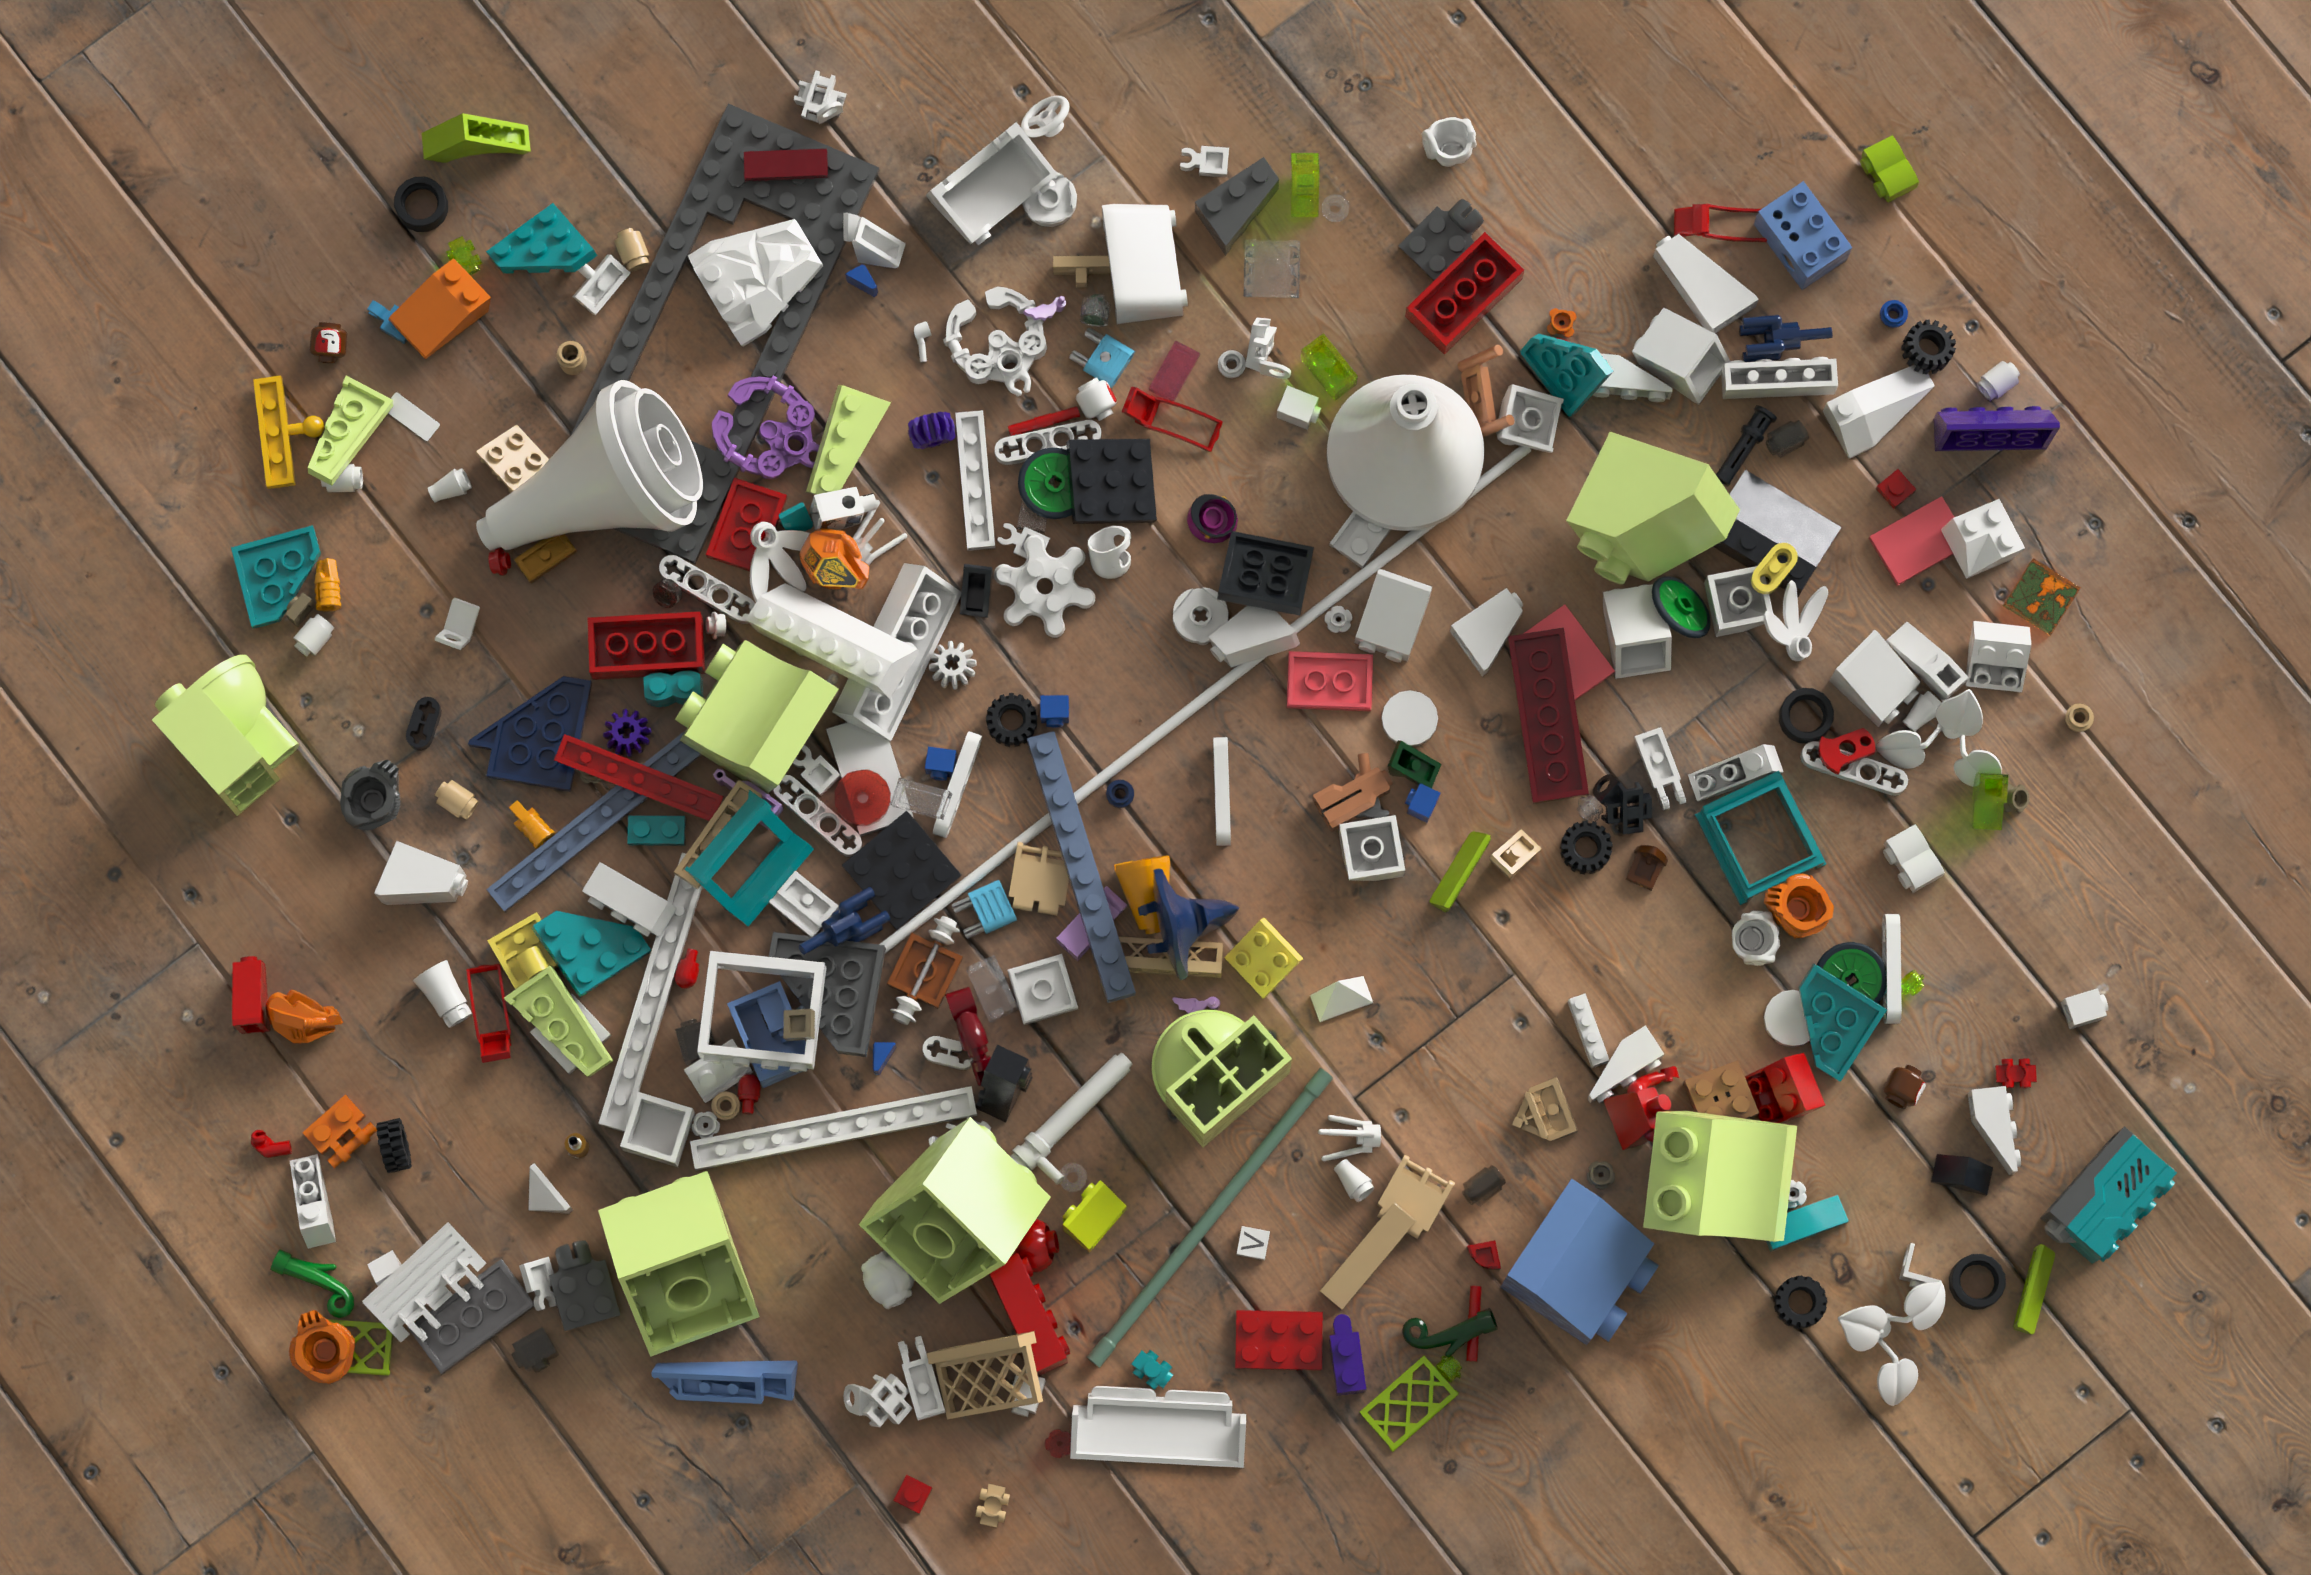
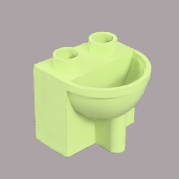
[152,655,299,816]
[1152,1010,1292,1147]

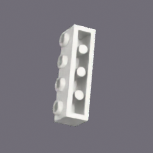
[1721,357,1838,399]

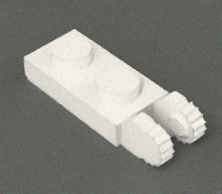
[1634,727,1686,810]
[898,1336,946,1421]

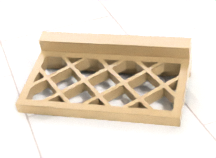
[926,1331,1043,1419]

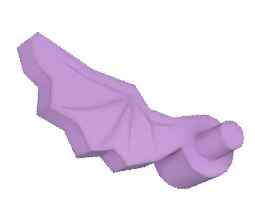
[1024,296,1066,321]
[1172,996,1220,1013]

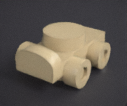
[975,1484,1010,1528]

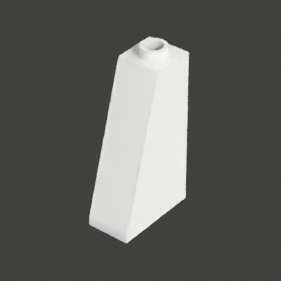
[1653,234,1759,333]

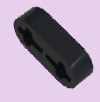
[406,697,442,751]

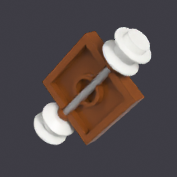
[887,916,963,1025]

